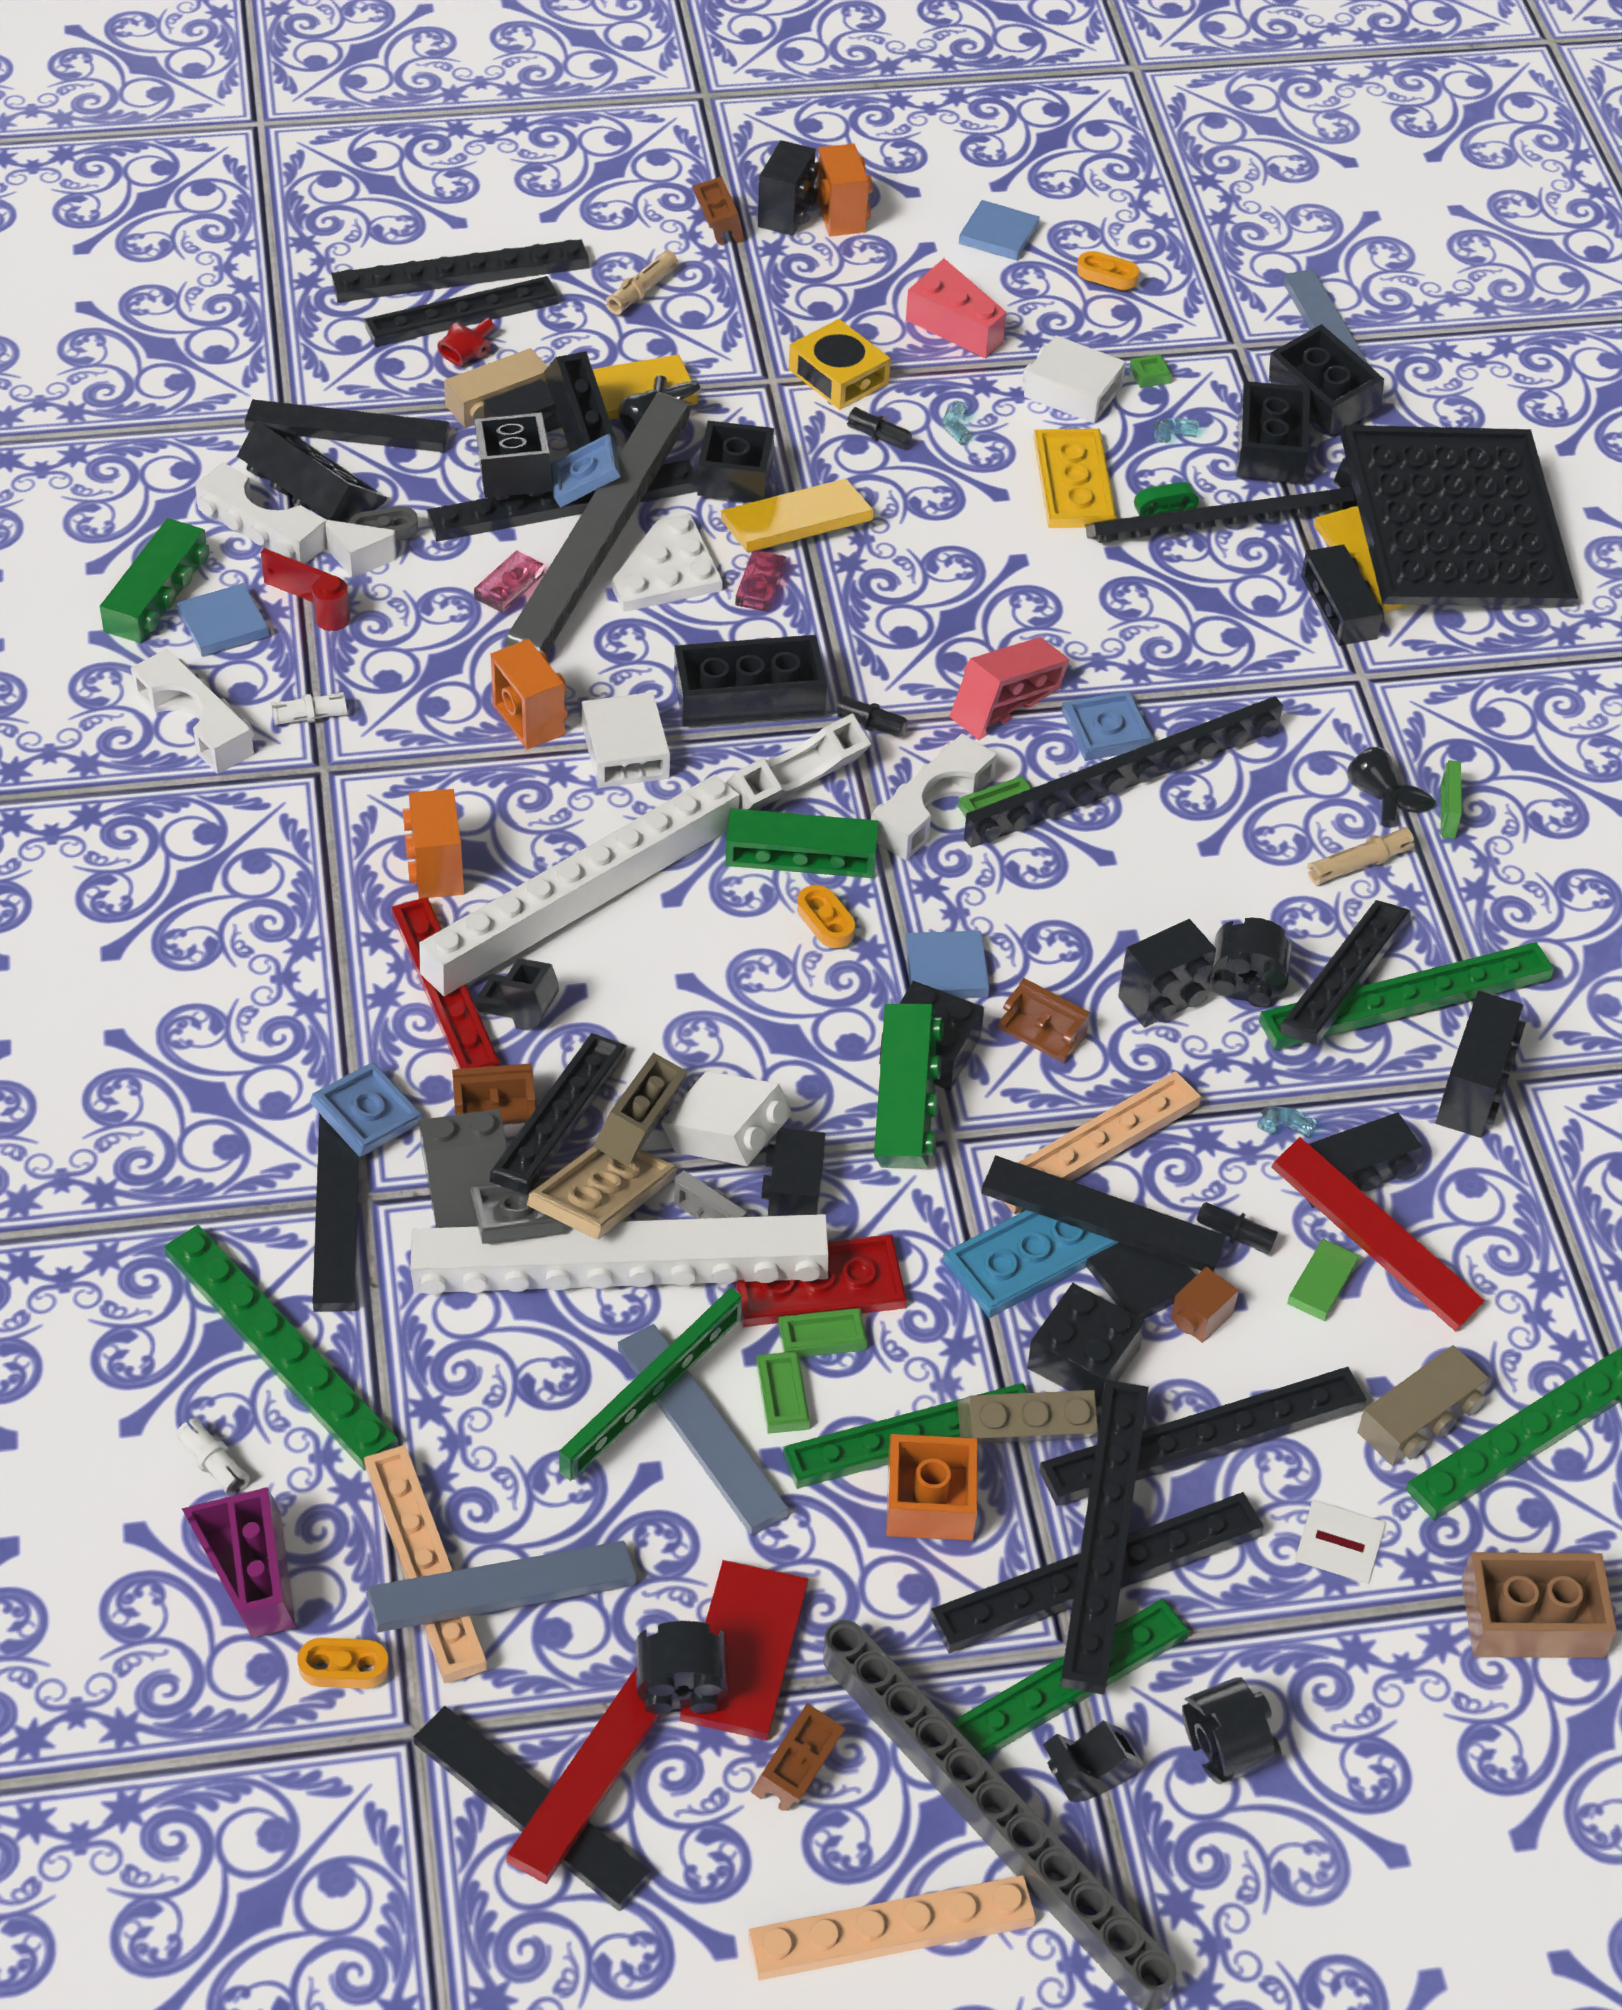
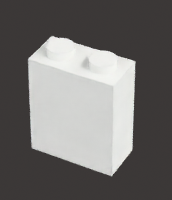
[1022,335,1126,423]
[582,692,670,788]
[661,1071,792,1166]

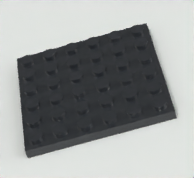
[1340,425,1578,606]

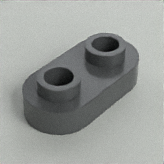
[349,506,418,541]

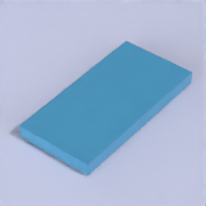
[943,1210,1118,1318]

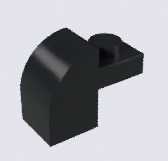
[475,958,559,1029]
[1042,1720,1145,1802]

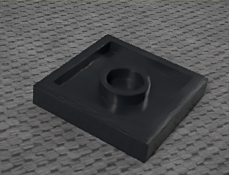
[1086,1242,1196,1319]

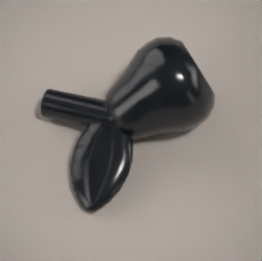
[618,375,701,433]
[1347,746,1435,828]

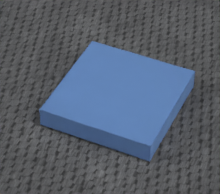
[959,200,1040,260]
[551,434,621,508]
[177,583,269,656]
[1062,690,1154,761]
[905,931,989,998]
[310,1062,423,1157]

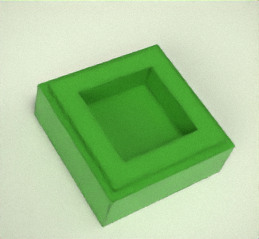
[1129,354,1172,388]

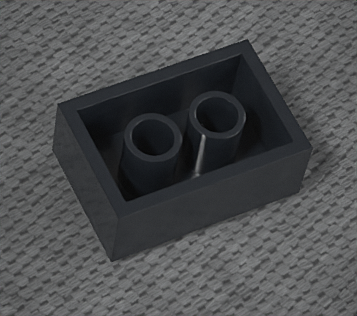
[1269,324,1384,436]
[1236,381,1310,483]
[474,413,553,500]
[1435,990,1526,1138]

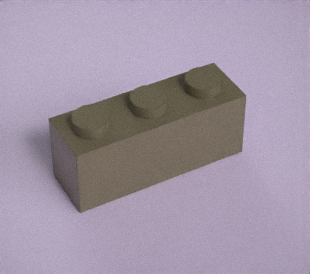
[593,1052,688,1167]
[1357,1345,1489,1466]
[958,1390,1098,1444]

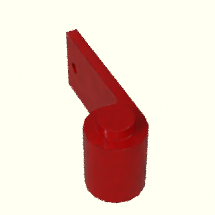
[260,548,350,631]

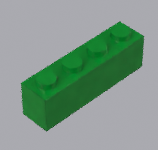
[99,518,209,644]
[725,808,879,879]
[874,1004,944,1168]

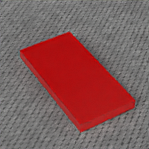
[735,1234,907,1327]
[680,1560,808,1741]

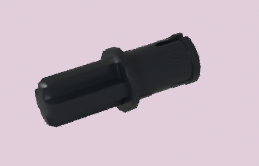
[847,407,912,449]
[836,695,908,737]
[1197,1202,1278,1256]

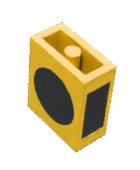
[789,319,891,410]

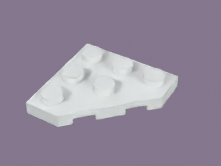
[612,514,722,612]

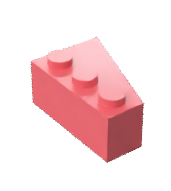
[906,258,1006,359]
[949,637,1070,740]

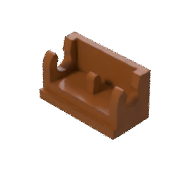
[692,176,745,245]
[998,978,1090,1063]
[452,1063,535,1125]
[750,1703,846,1811]

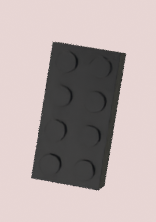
[674,634,827,727]

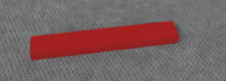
[391,897,500,1069]
[1271,1137,1485,1332]
[506,1668,662,1885]

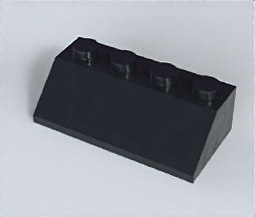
[237,420,388,523]

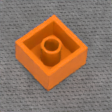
[816,143,873,237]
[490,639,568,750]
[402,789,464,899]
[886,1434,977,1541]

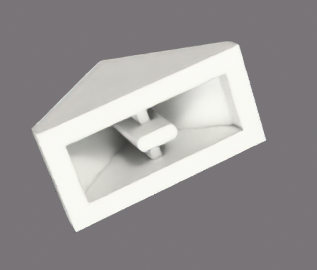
[325,520,397,578]

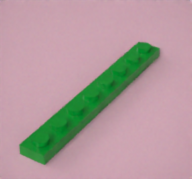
[1259,942,1554,1050]
[164,1225,399,1471]
[1406,1347,1622,1521]

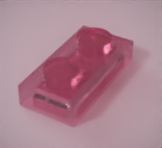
[474,550,545,613]
[735,550,786,612]

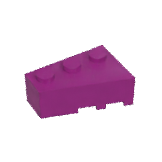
[181,1487,296,1638]

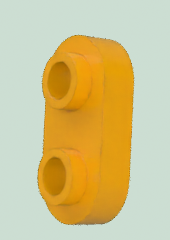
[1077,251,1139,291]
[797,885,855,948]
[297,1637,389,1689]

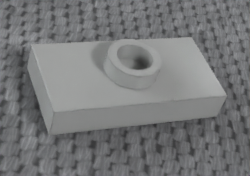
[674,1170,747,1219]

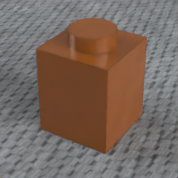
[1170,1267,1239,1343]

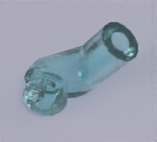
[942,400,972,446]
[1153,418,1199,443]
[1257,1107,1318,1139]

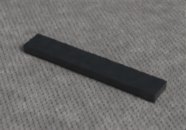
[364,276,559,347]
[245,399,450,452]
[1281,900,1411,1045]
[490,1033,627,1195]
[312,1113,360,1312]
[981,1155,1227,1272]
[413,1706,650,1911]

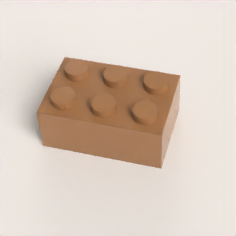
[1461,1552,1617,1658]

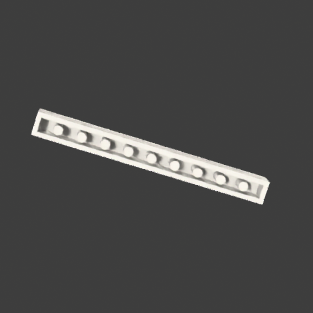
[419,774,739,996]
[410,1214,828,1295]

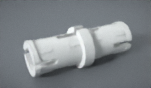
[271,692,347,726]
[176,1418,250,1496]

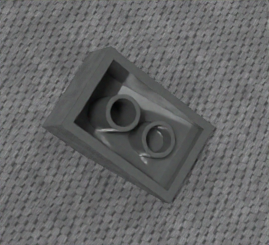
[419,1109,507,1228]

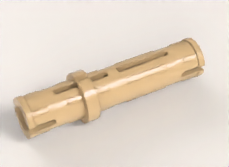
[606,250,679,315]
[1307,827,1415,885]

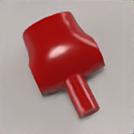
[437,318,495,366]

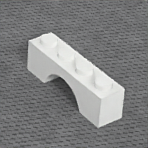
[195,462,327,564]
[131,649,254,774]
[726,713,871,810]
[871,734,997,861]

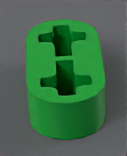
[1133,482,1199,516]

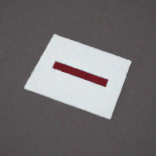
[1294,1499,1386,1584]

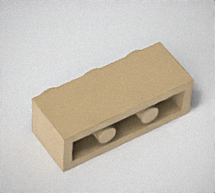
[444,348,548,428]

